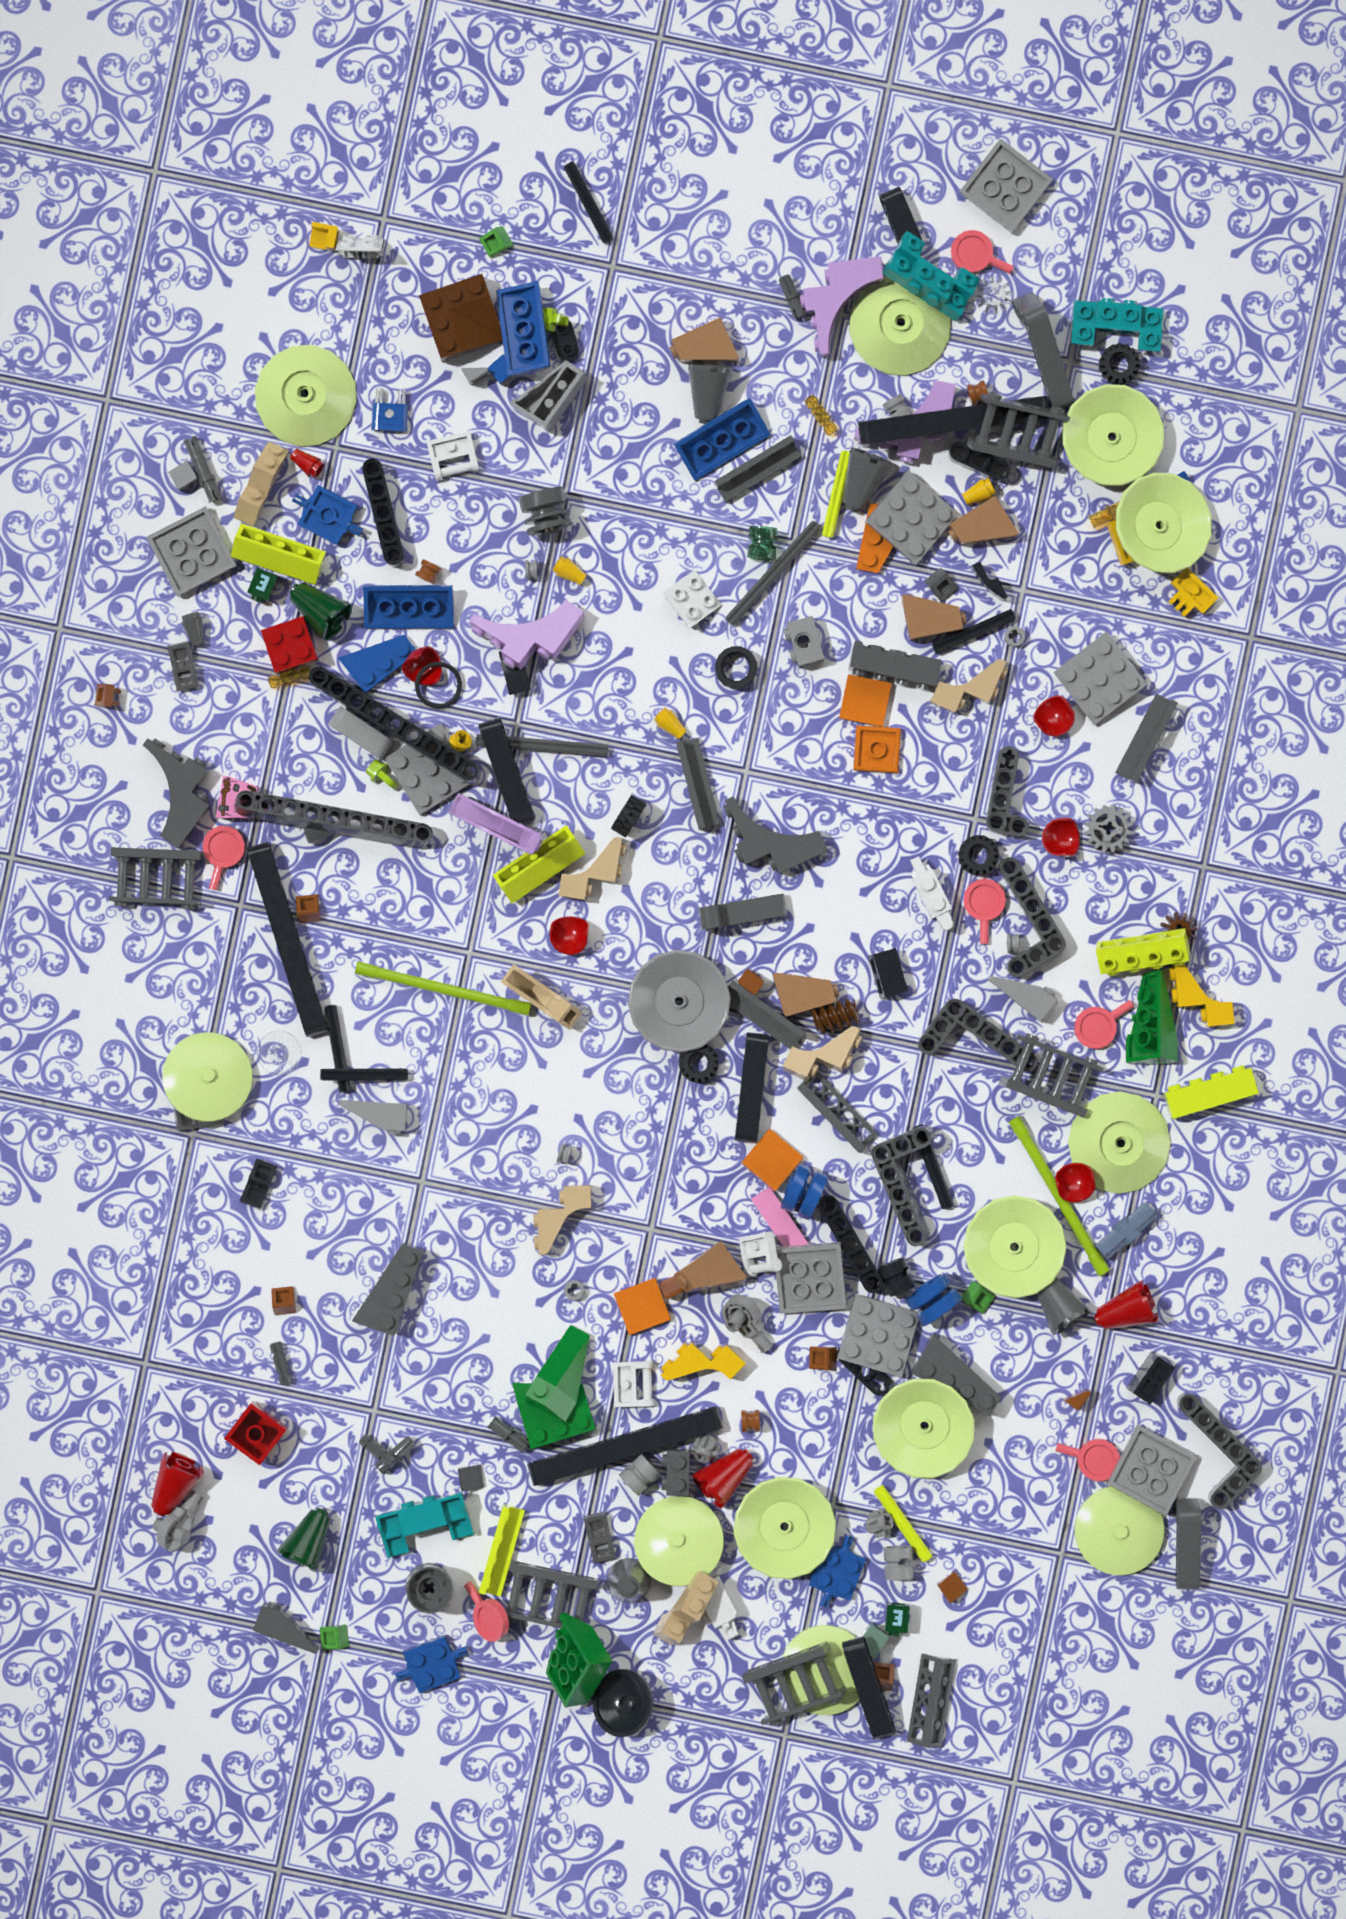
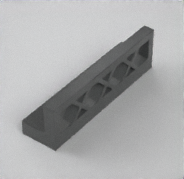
[714,435,802,503]
[1115,693,1178,783]
[676,738,720,830]
[728,980,805,1050]
[796,1071,877,1153]
[907,1653,956,1748]

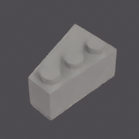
[509,361,588,433]

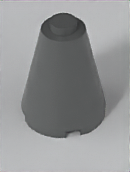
[688,362,733,424]
[842,447,892,512]
[1037,1277,1091,1336]
[606,1558,651,1603]

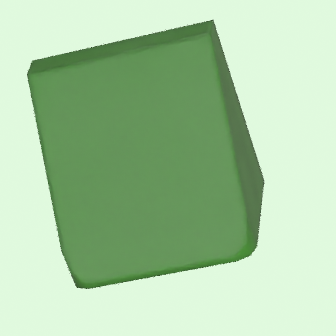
[479,226,513,258]
[961,1281,995,1314]
[319,1624,349,1650]

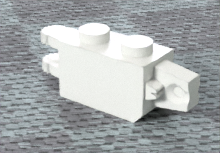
[910,856,954,931]
[703,1574,738,1641]

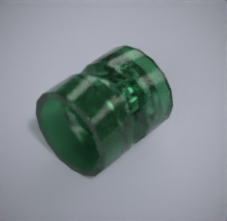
[747,526,778,560]

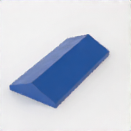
[496,280,551,377]
[673,397,771,481]
[363,585,454,628]

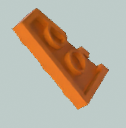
[856,503,893,574]

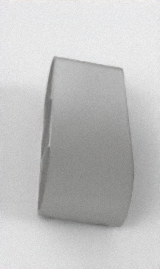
[328,706,394,760]

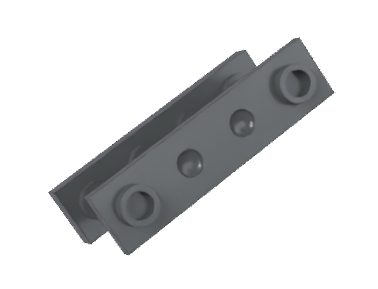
[966,392,1070,468]
[109,847,203,909]
[999,1033,1104,1118]
[504,1560,598,1628]
[742,1641,847,1726]

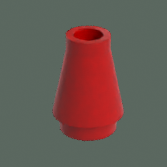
[290,448,324,478]

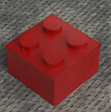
[260,616,319,674]
[224,1401,289,1466]

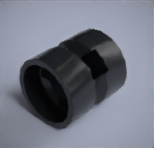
[877,1257,916,1297]

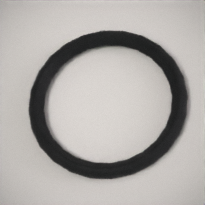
[415,662,462,709]

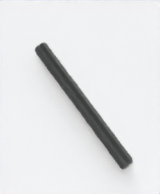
[725,521,821,625]
[475,734,608,756]

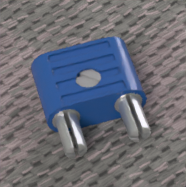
[371,388,408,432]

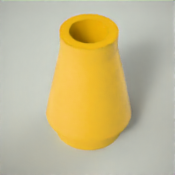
[962,477,996,505]
[552,556,587,585]
[653,707,687,740]

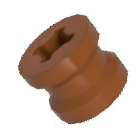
[966,380,988,406]
[415,559,442,585]
[741,1409,760,1432]

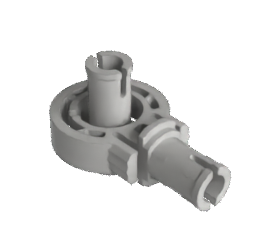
[722,1294,773,1353]
[153,1490,204,1552]

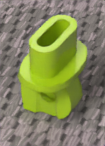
[365,759,399,791]

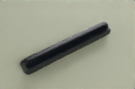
[564,161,613,244]
[932,609,1016,654]
[324,1005,351,1093]
[320,1068,408,1081]
[912,1124,954,1209]

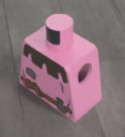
[216,775,270,818]

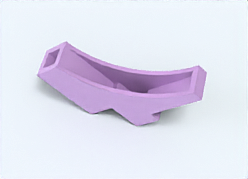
[800,256,885,357]
[854,380,956,464]
[470,600,585,670]
[448,793,542,855]

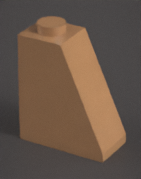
[669,317,739,363]
[948,496,1019,545]
[901,594,966,641]
[772,973,839,1017]
[674,1241,747,1293]

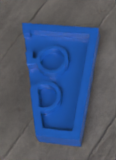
[338,635,415,694]

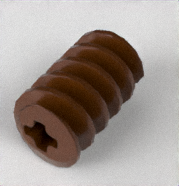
[811,998,860,1035]

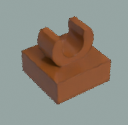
[94,683,121,707]

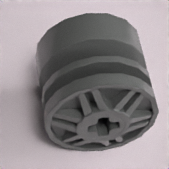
[518,486,572,536]
[405,1562,453,1614]

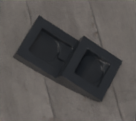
[971,561,1008,601]
[498,651,531,695]
[239,1158,277,1210]

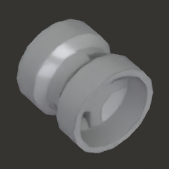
[882,394,912,417]

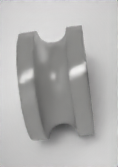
[525,560,537,580]
[1004,626,1025,647]
[1006,933,1019,953]
[556,1143,572,1165]
[564,1280,584,1300]

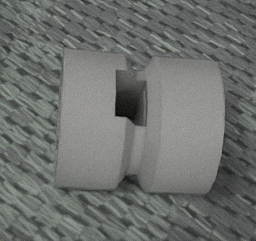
[619,1454,661,1496]
[883,1545,914,1580]

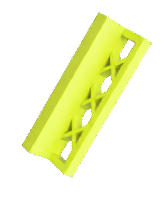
[479,1504,525,1597]

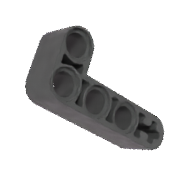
[985,746,1029,837]
[698,893,787,930]
[1174,1498,1201,1589]

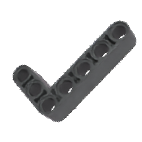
[1012,292,1074,409]
[998,857,1066,977]
[917,998,1037,1071]
[871,1125,936,1247]
[1177,1392,1262,1509]

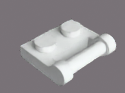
[426,431,479,481]
[739,1231,782,1277]
[613,1360,655,1407]

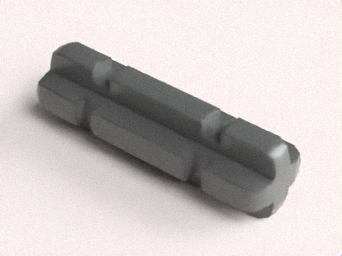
[269,1341,292,1385]
[359,1434,396,1468]

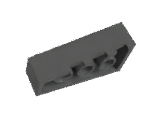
[848,640,942,691]
[352,1242,424,1336]
[911,1333,1001,1417]

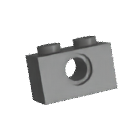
[783,616,824,667]

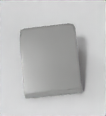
[461,367,489,385]
[168,461,199,491]

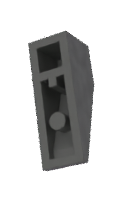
[253,1601,319,1654]

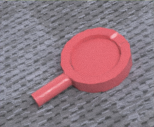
[950,230,1014,274]
[203,826,245,891]
[963,879,1006,944]
[1074,1000,1134,1049]
[1055,1438,1120,1481]
[464,1581,509,1642]

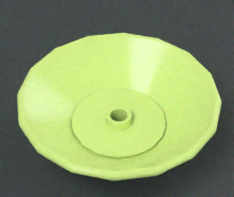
[849,276,951,376]
[255,345,356,446]
[1063,384,1164,486]
[1116,472,1212,573]
[1068,1091,1171,1194]
[963,1195,1067,1298]
[873,1379,974,1478]
[734,1477,836,1579]

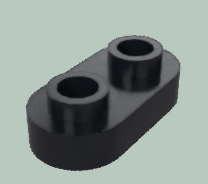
[551,321,579,362]

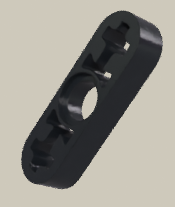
[837,1347,889,1396]

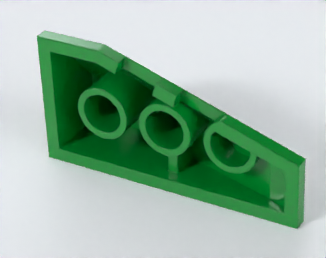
[1126,970,1178,1064]
[525,1325,590,1423]

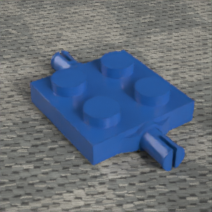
[292,485,363,546]
[808,1534,866,1609]
[395,1635,469,1693]

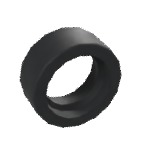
[715,646,757,689]

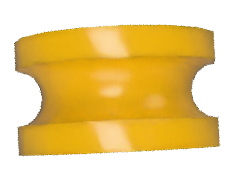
[449,730,472,753]

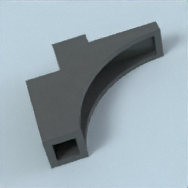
[142,738,211,849]
[723,796,828,874]

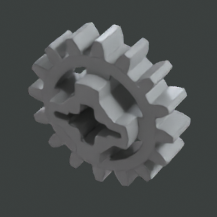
[1084,804,1133,853]

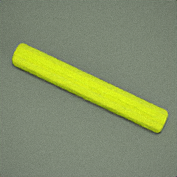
[822,451,849,538]
[874,1485,932,1562]

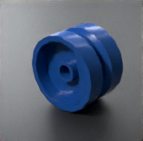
[780,1163,828,1220]
[905,1272,962,1327]

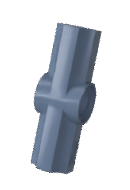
[1095,1201,1158,1260]

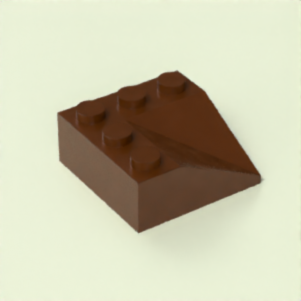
[419,274,503,362]

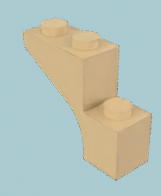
[233,441,289,527]
[930,659,1008,713]
[558,837,626,900]
[501,964,583,1030]
[783,1026,863,1082]
[533,1185,592,1255]
[653,1571,718,1645]

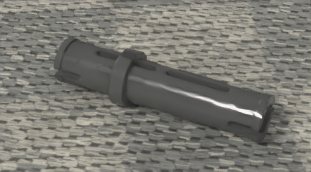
[183,436,222,503]

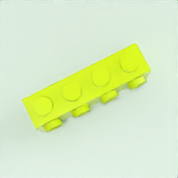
[231,523,326,585]
[493,825,586,904]
[1096,928,1190,976]
[1163,1065,1259,1119]

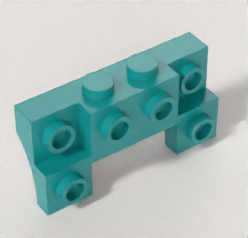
[882,231,980,321]
[1071,298,1164,353]
[375,1492,474,1558]

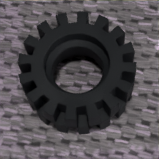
[1099,343,1140,385]
[610,794,647,838]
[958,835,999,876]
[679,1044,719,1083]

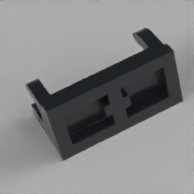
[868,948,908,999]
[1126,1351,1175,1405]

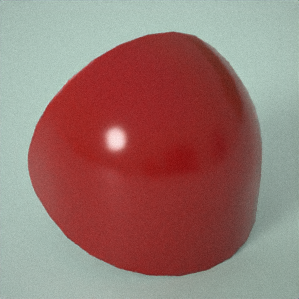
[402,646,442,685]
[1033,695,1075,737]
[1042,818,1080,857]
[550,916,589,955]
[1055,1163,1095,1203]

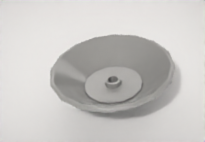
[628,950,731,1053]

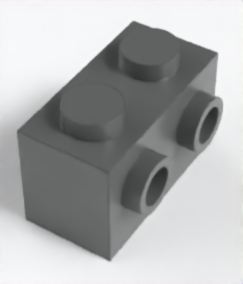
[662,1448,690,1496]

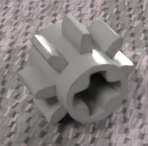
[690,1435,720,1463]
[865,1509,893,1538]

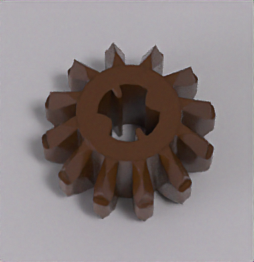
[1160,912,1197,946]

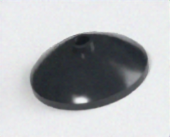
[592,1669,653,1737]

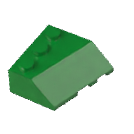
[512,1382,596,1449]
[546,1612,612,1708]

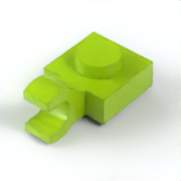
[543,308,569,332]

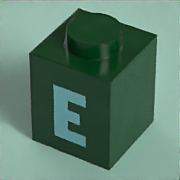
[247,567,279,604]
[884,1602,910,1636]

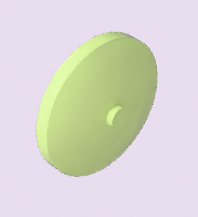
[162,1032,253,1122]
[1074,1486,1164,1575]
[634,1496,724,1587]
[782,1625,859,1715]

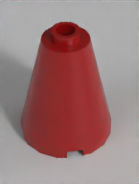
[1094,1280,1159,1330]
[691,1448,754,1509]
[151,1452,204,1516]

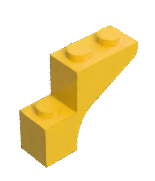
[1169,964,1235,1027]
[661,1341,746,1380]

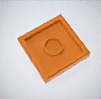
[839,674,892,727]
[853,725,901,773]
[741,1128,803,1192]
[613,1278,671,1335]

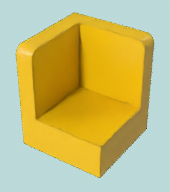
[309,222,339,252]

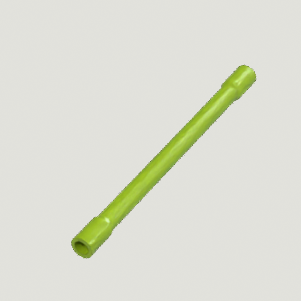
[355,961,531,1016]
[1008,1115,1110,1276]

